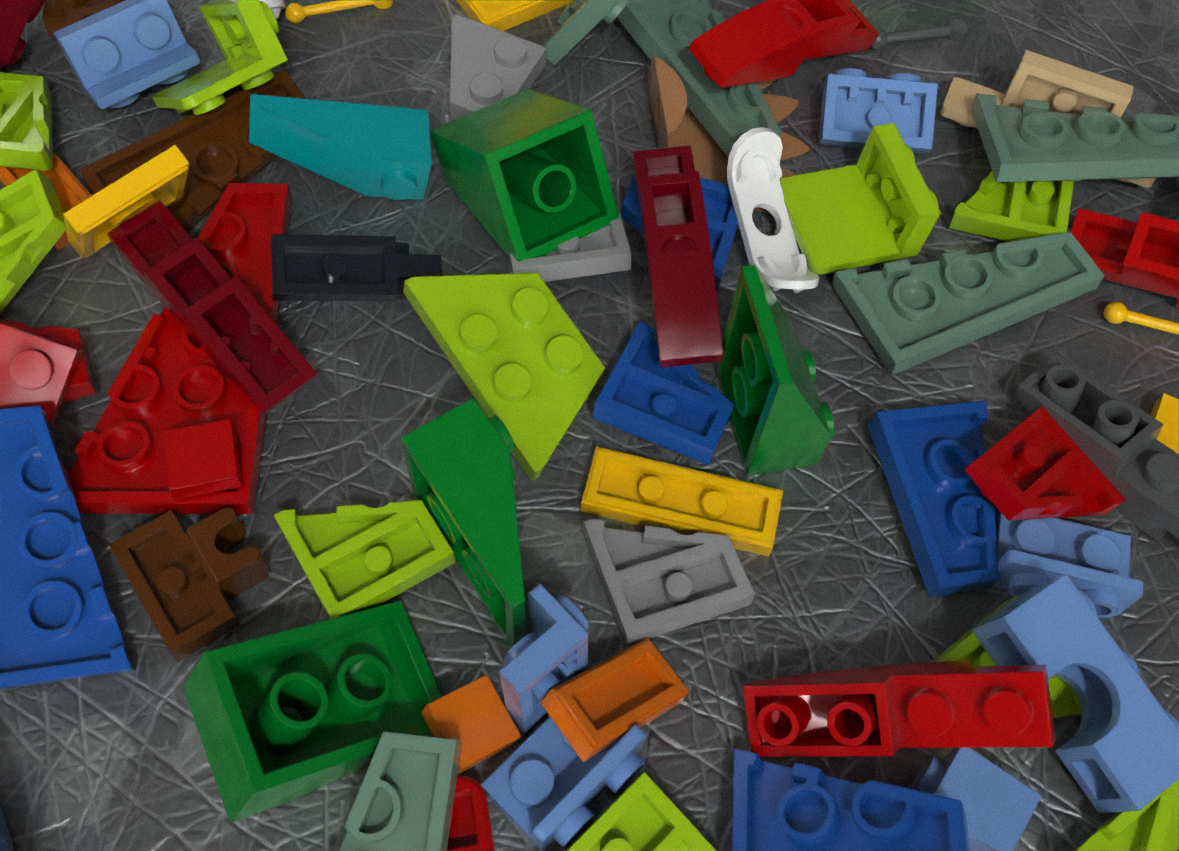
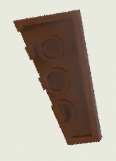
[79,69,306,232]

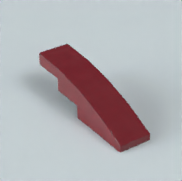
[107,200,317,415]

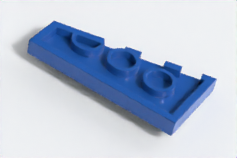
[0,405,136,690]

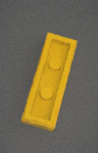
[580,447,783,557]

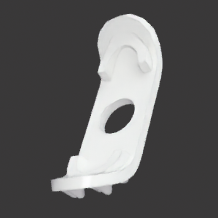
[727,127,819,293]

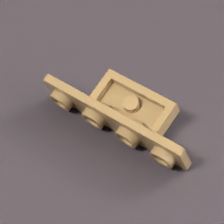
[940,50,1156,188]

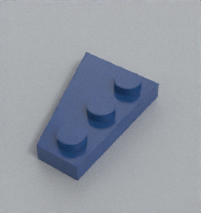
[867,401,1000,598]
[732,748,970,851]

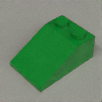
[715,265,834,477]
[401,398,526,648]
[183,601,442,823]

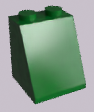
[429,89,619,262]

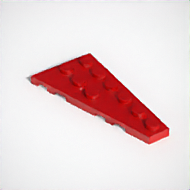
[68,183,292,514]

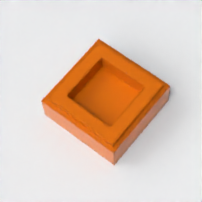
[421,675,522,774]

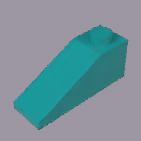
[249,94,432,200]

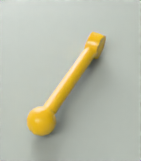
[285,0,393,24]
[1103,301,1179,335]

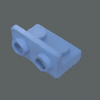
[53,0,201,109]
[818,68,938,154]
[992,510,1143,618]
[499,584,589,736]
[481,717,647,851]

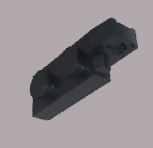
[270,234,442,301]

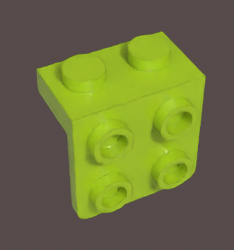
[152,0,288,115]
[780,123,941,275]

